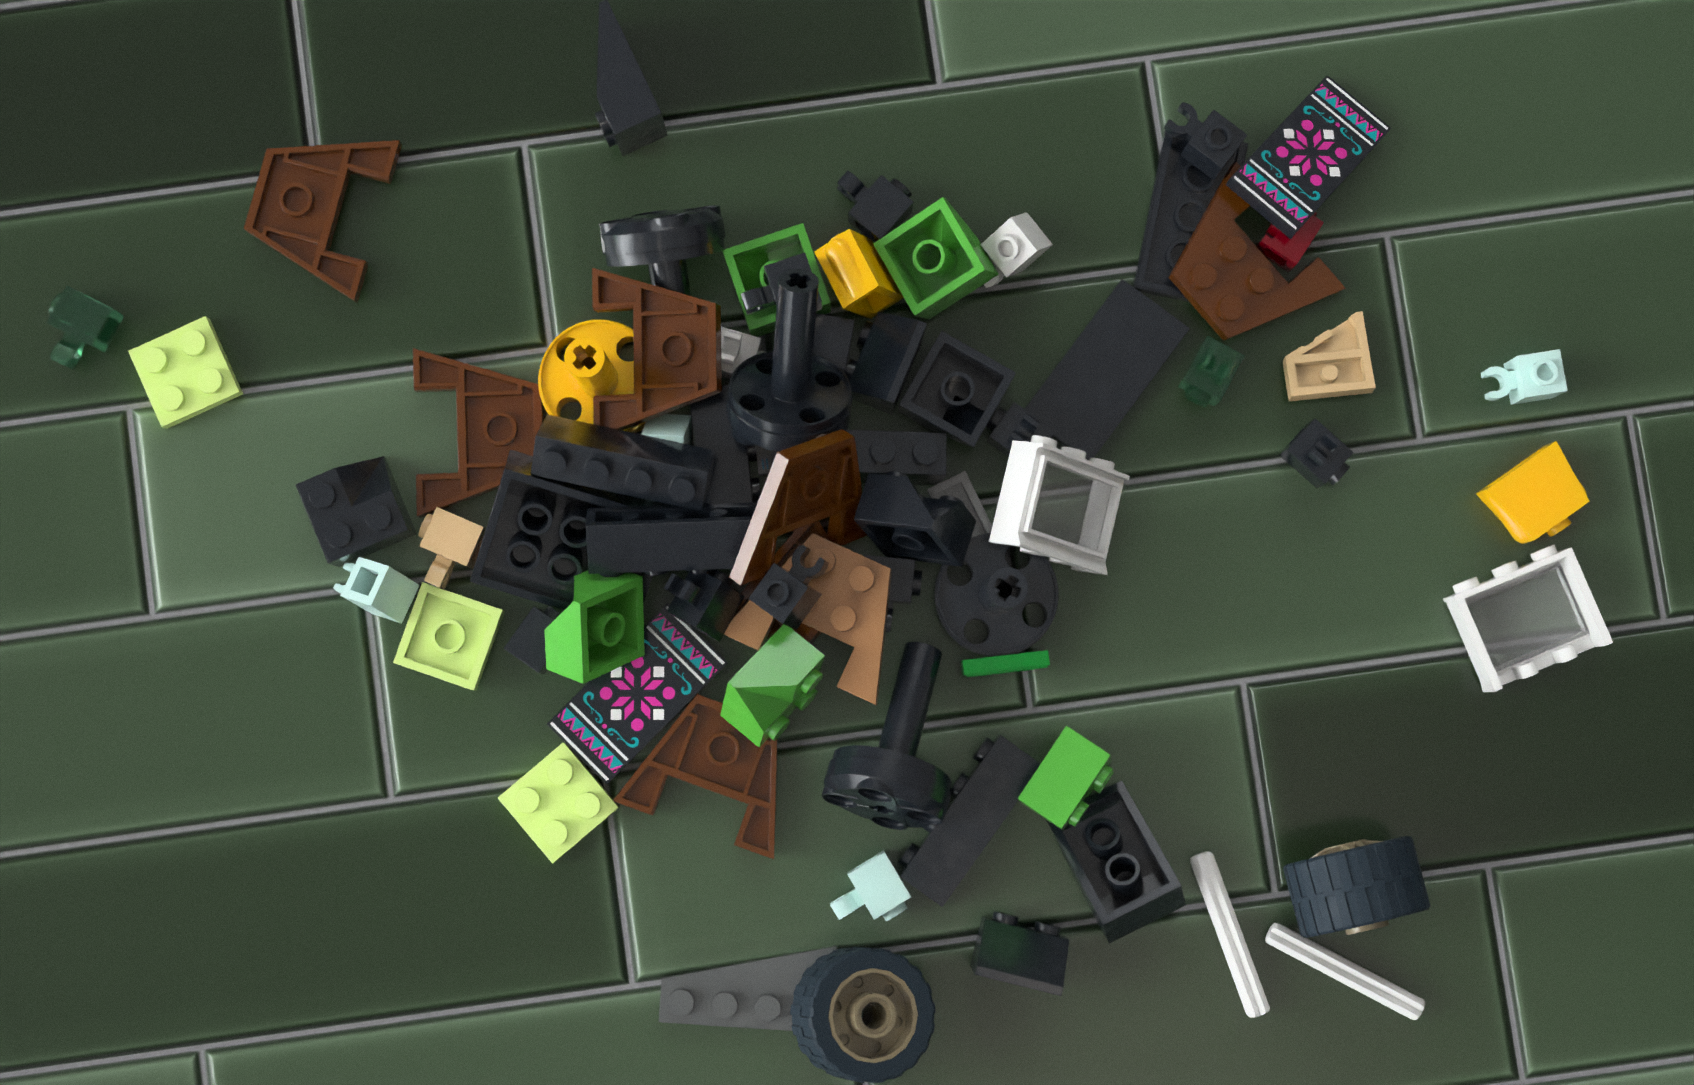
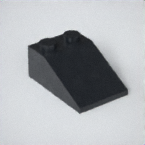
[595,0,668,156]
[1046,780,1186,944]

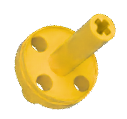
[538,320,647,433]

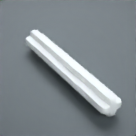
[1190,851,1270,1018]
[1265,923,1425,1020]

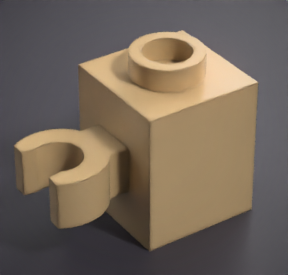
[418,507,486,590]

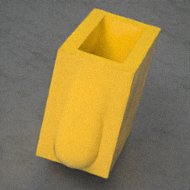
[814,229,904,319]
[1476,441,1590,544]

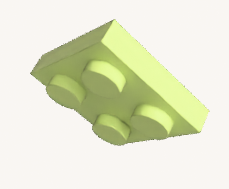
[128,316,243,429]
[393,582,505,691]
[498,742,619,864]

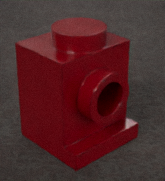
[1256,212,1324,273]

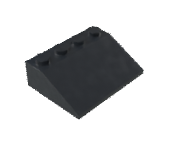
[470,449,671,610]

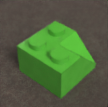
[873,197,999,320]
[723,223,831,337]
[544,571,645,684]
[720,624,825,748]
[1018,725,1114,830]

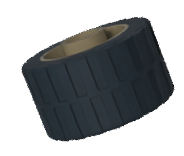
[1283,836,1431,938]
[790,947,936,1084]

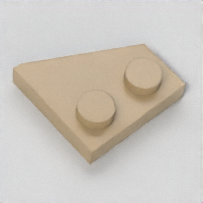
[1282,311,1376,402]

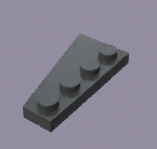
[659,945,837,1031]

